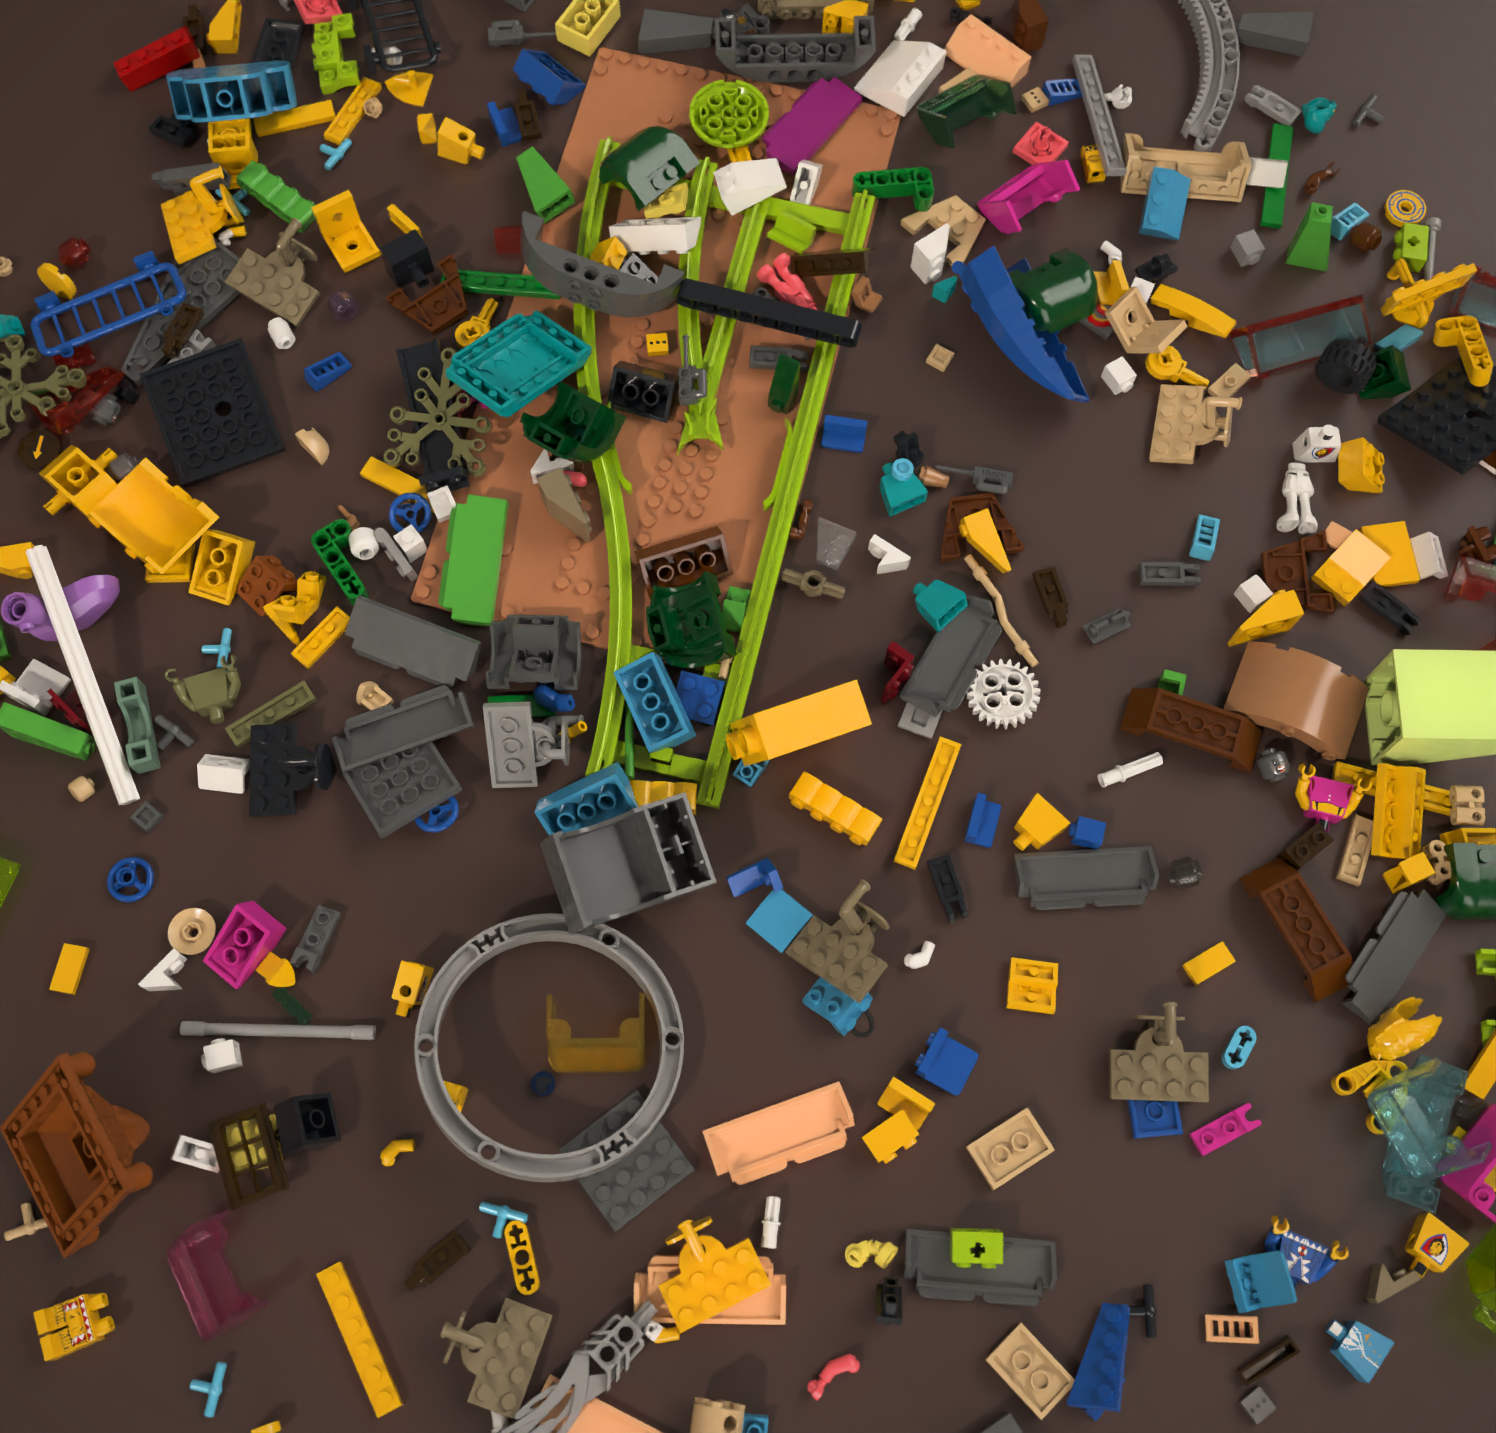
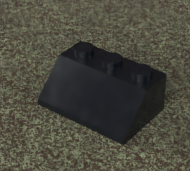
[607,360,679,423]

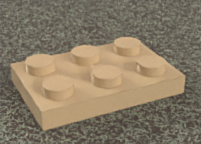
[966,1108,1055,1190]
[985,1322,1075,1420]

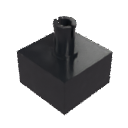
[379,229,435,289]
[273,1093,341,1155]

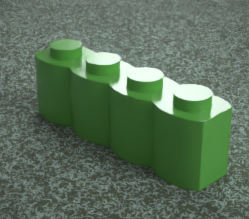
[236,161,316,233]

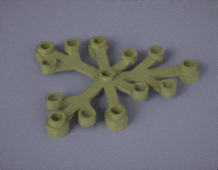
[0,335,87,437]
[383,348,492,477]

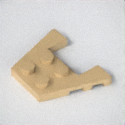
[901,195,986,266]

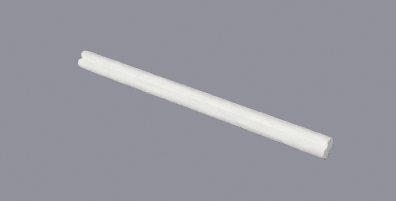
[25,545,140,806]

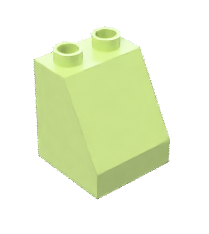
[1362,649,1496,766]

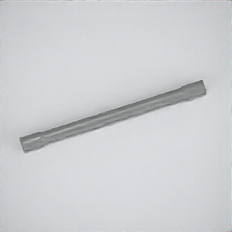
[180,1021,376,1040]

